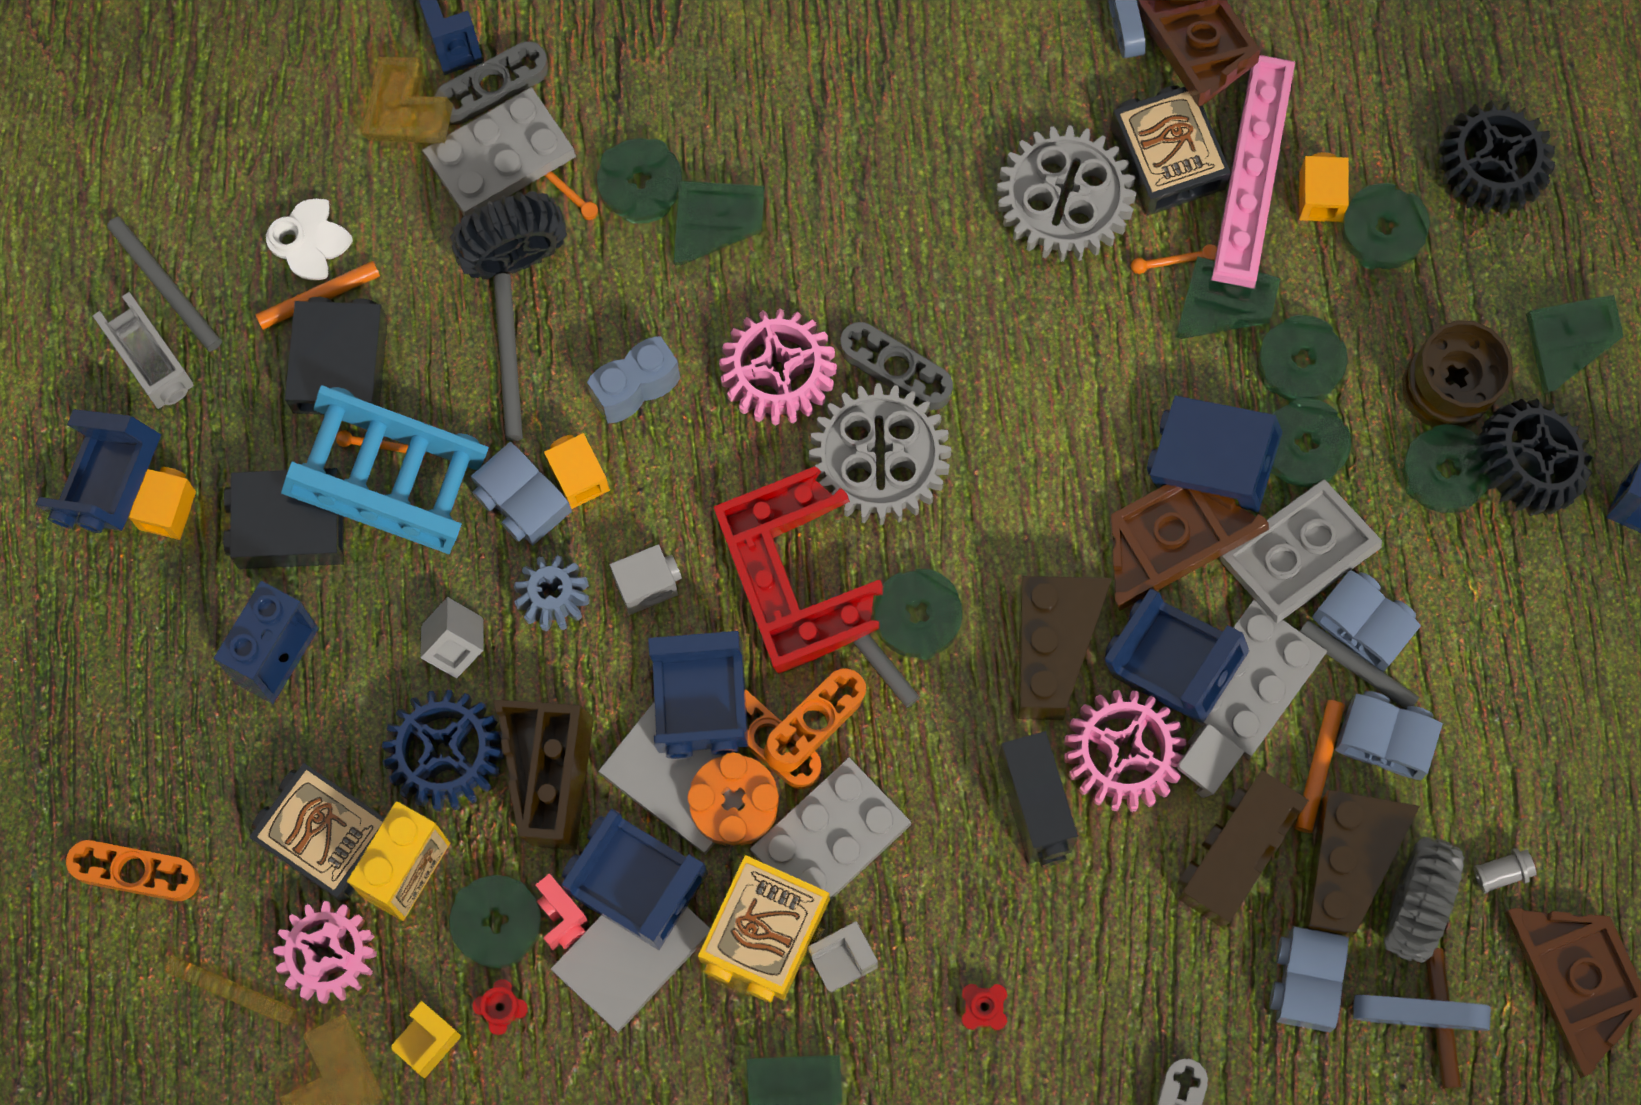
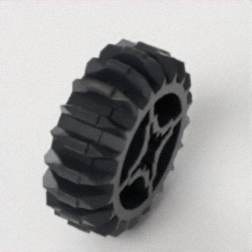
[1438,100,1555,215]
[450,191,567,280]
[1474,398,1593,516]

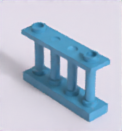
[281,385,489,554]

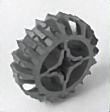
[1384,836,1464,963]

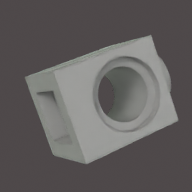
[609,544,682,615]

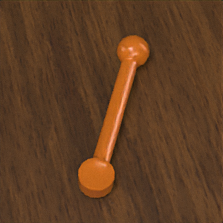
[544,171,598,220]
[1131,244,1217,274]
[336,430,426,458]

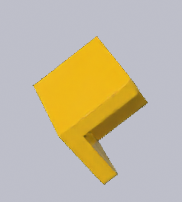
[391,1001,462,1079]

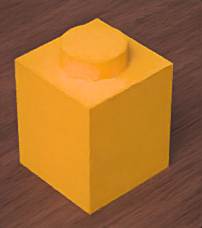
[1299,152,1349,222]
[544,433,610,509]
[129,467,196,540]

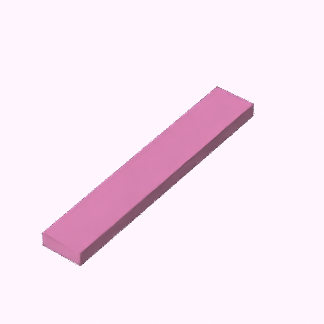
[1211,55,1295,288]

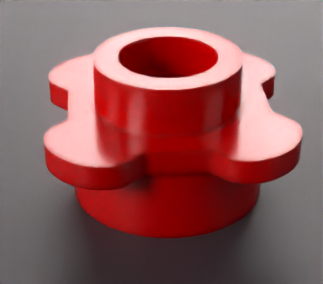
[473,979,528,1035]
[961,984,1007,1030]

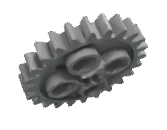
[997,125,1136,262]
[809,383,951,525]

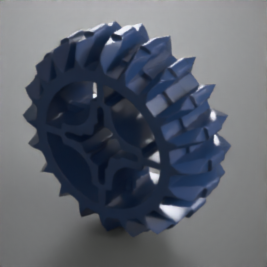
[382,689,505,811]

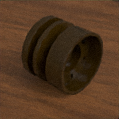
[1402,320,1513,431]

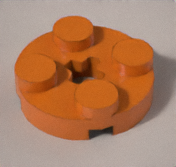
[687,752,779,845]

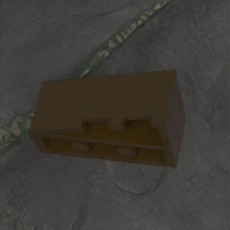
[1018,576,1112,720]
[493,699,594,850]
[1178,770,1309,929]
[1303,790,1420,939]

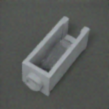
[93,292,194,409]

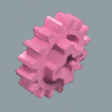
[274,901,377,1004]

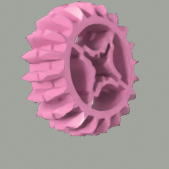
[719,308,837,426]
[1064,690,1186,812]

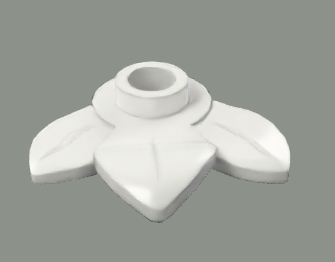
[266,199,353,280]

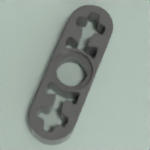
[435,42,548,125]
[840,322,953,410]

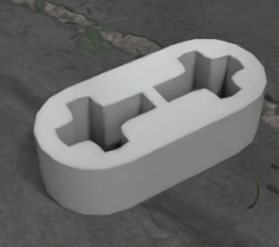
[1157,1059,1208,1105]

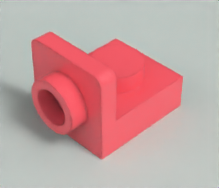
[535,873,588,951]

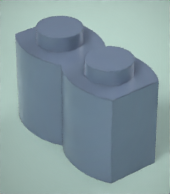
[587,336,680,423]
[471,442,572,546]
[1312,570,1421,672]
[1335,691,1443,780]
[1269,927,1349,1033]

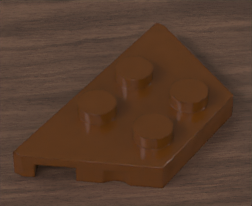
[1136,0,1260,106]
[1111,484,1269,611]
[1505,908,1641,1078]

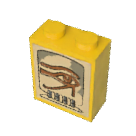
[347,801,450,921]
[698,855,830,1002]

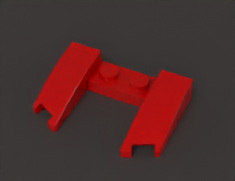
[713,466,884,674]

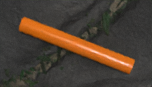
[255,261,380,330]
[1295,700,1345,833]

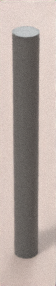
[107,217,222,352]
[494,273,523,441]

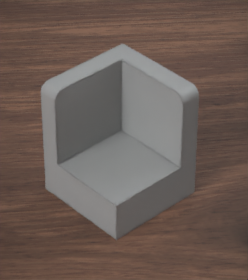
[420,597,483,679]
[1177,724,1245,798]
[807,921,878,992]

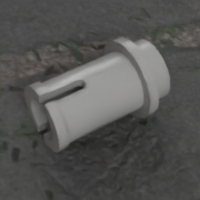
[1473,848,1536,894]

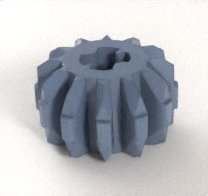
[514,555,590,631]

